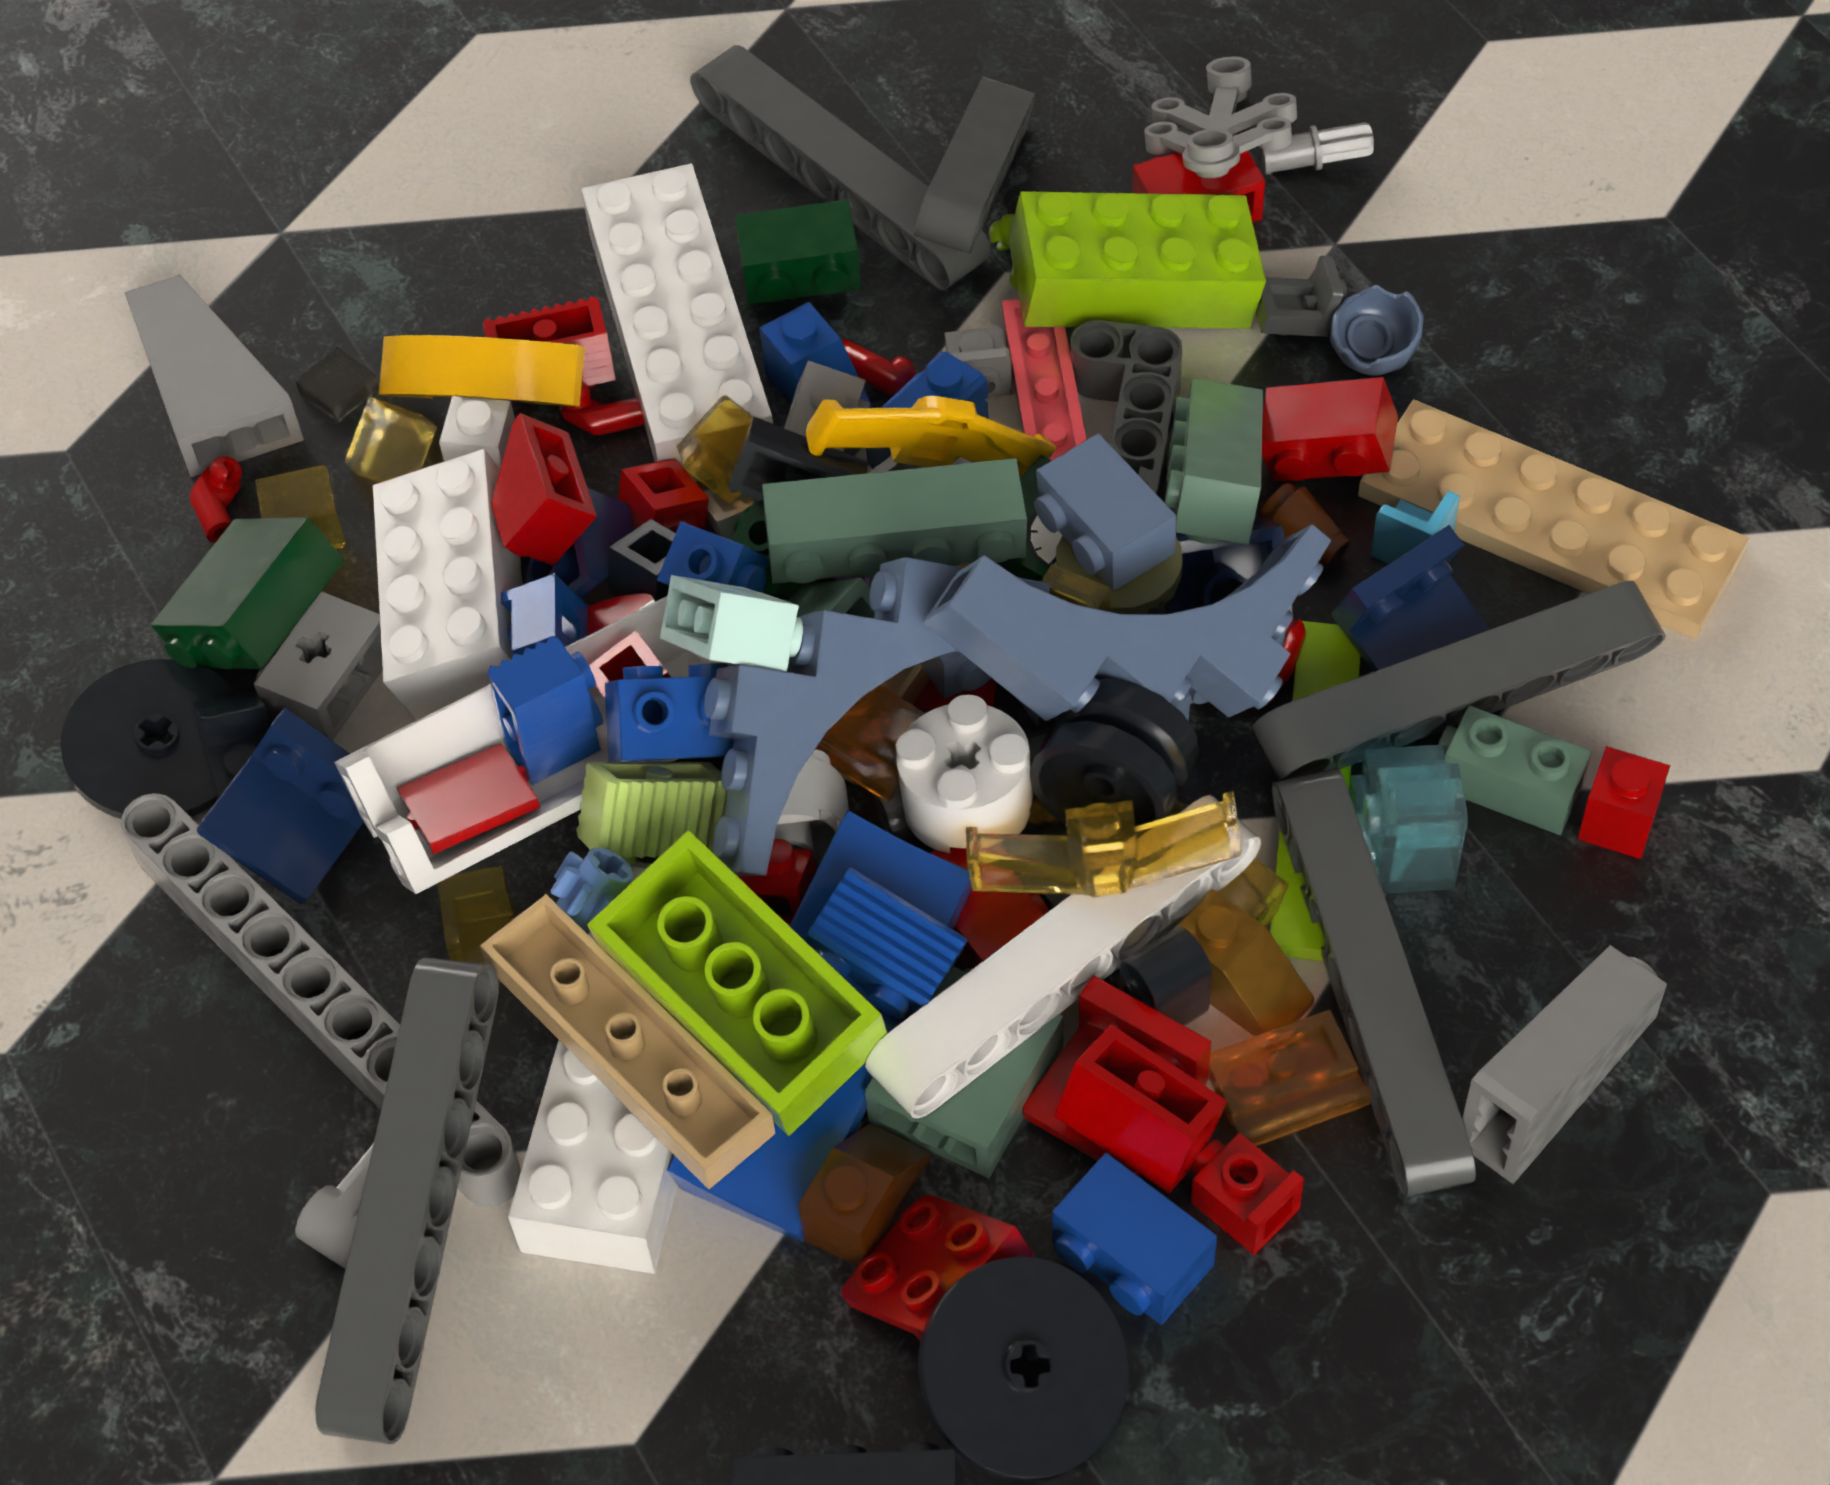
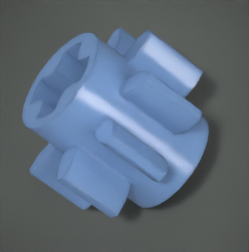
[550,847,633,932]

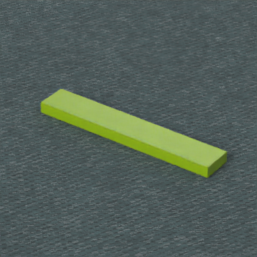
[1269,621,1360,962]

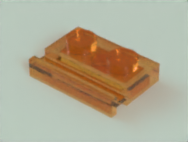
[815,685,925,803]
[1209,1010,1372,1146]

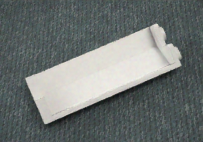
[334,596,738,894]

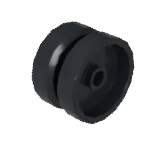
[1030,678,1200,847]

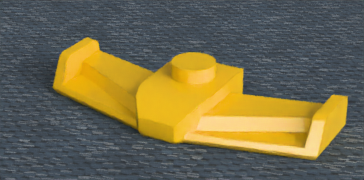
[806,396,1057,478]

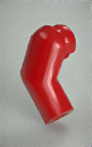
[842,339,917,397]

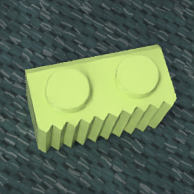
[576,762,728,865]

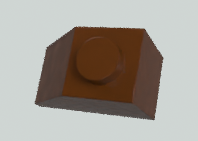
[798,1123,931,1267]

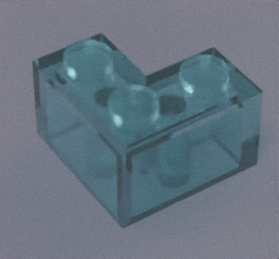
[1350,745,1468,894]

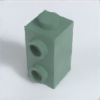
[1434,706,1592,836]

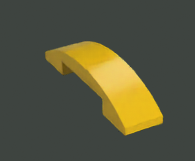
[379,335,585,407]

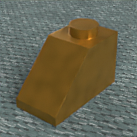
[1177,889,1315,1049]

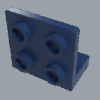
[1331,525,1491,672]
[197,707,364,904]

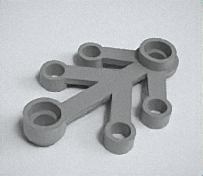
[1144,57,1297,178]

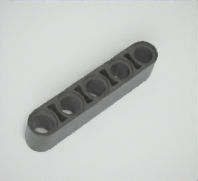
[914,76,1036,254]

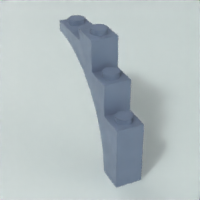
[923,524,1331,721]
[704,557,1050,876]

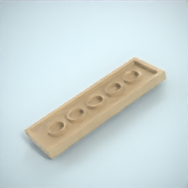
[1358,399,1749,640]

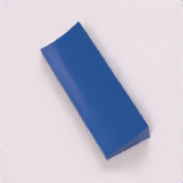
[667,810,976,1243]

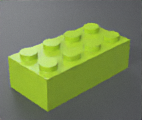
[1009,191,1266,329]
[587,830,887,1136]

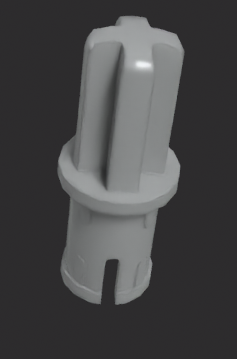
[1260,122,1374,175]

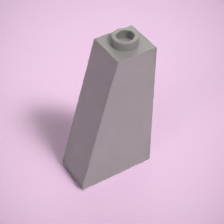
[124,275,304,477]
[1462,945,1667,1184]

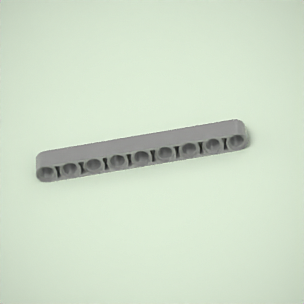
[121,793,521,1207]

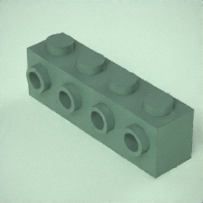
[1165,378,1263,545]
[762,458,1027,584]

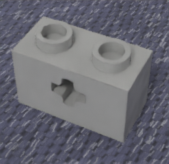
[254,591,383,741]

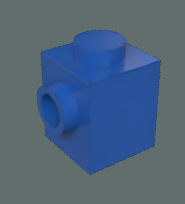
[657,522,770,593]

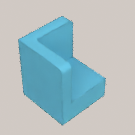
[1371,490,1460,564]

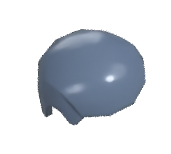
[1330,285,1424,376]

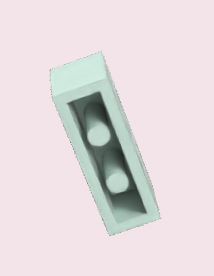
[660,575,803,672]

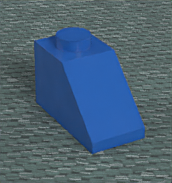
[759,302,873,408]

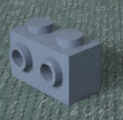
[1034,433,1176,591]

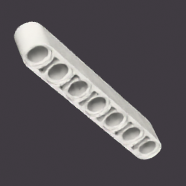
[865,795,1261,1118]

